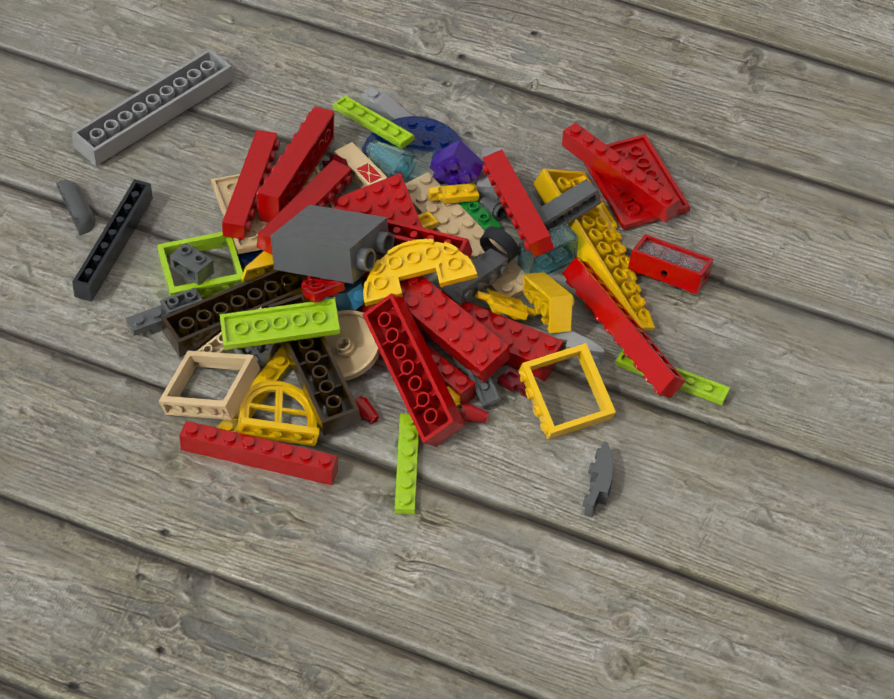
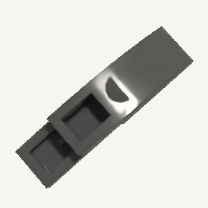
[126,288,203,336]
[582,441,613,518]

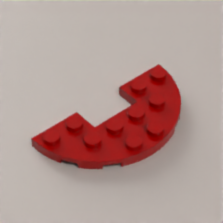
[301,271,370,303]

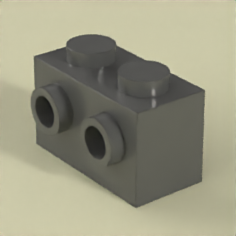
[170,243,214,285]

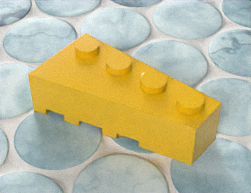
[523,272,574,333]

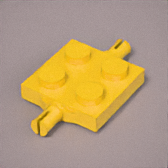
[475,289,537,321]

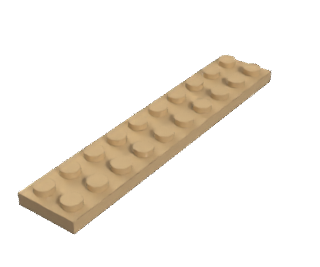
[405,172,526,298]

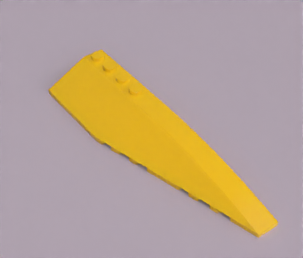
[533,169,655,331]

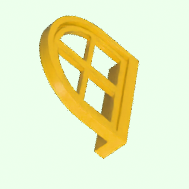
[237,381,319,446]

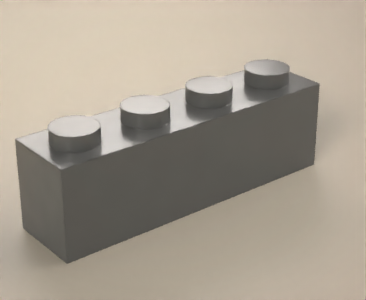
[443,248,508,305]

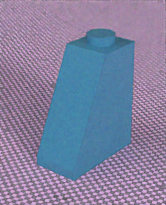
[327,280,365,311]

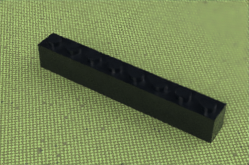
[72,179,153,302]

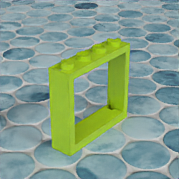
[157,232,245,299]

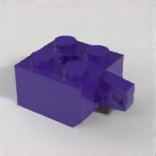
[429,140,484,185]

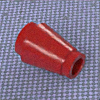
[355,396,380,424]
[460,403,489,424]

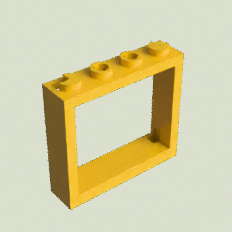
[518,343,616,440]

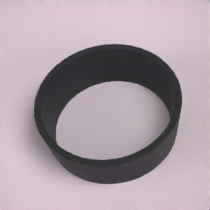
[480,226,519,263]

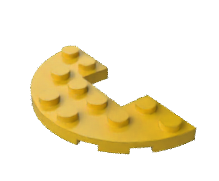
[363,239,478,306]

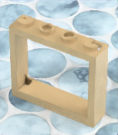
[158,351,260,420]

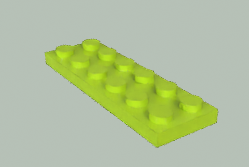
[220,298,340,350]

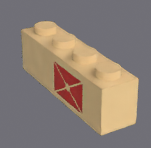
[335,142,388,188]

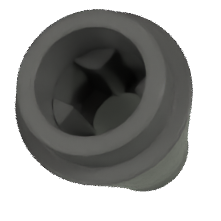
[480,197,506,219]

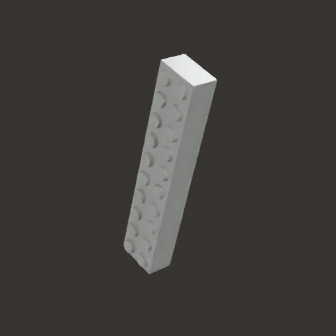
[72,49,233,166]

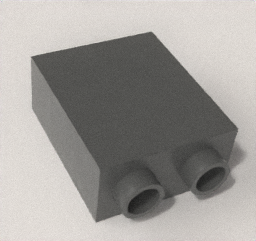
[270,205,394,284]

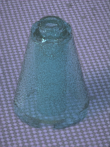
[366,140,416,181]

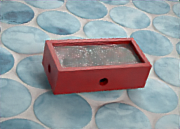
[628,234,714,294]

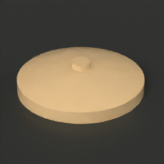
[325,310,380,381]

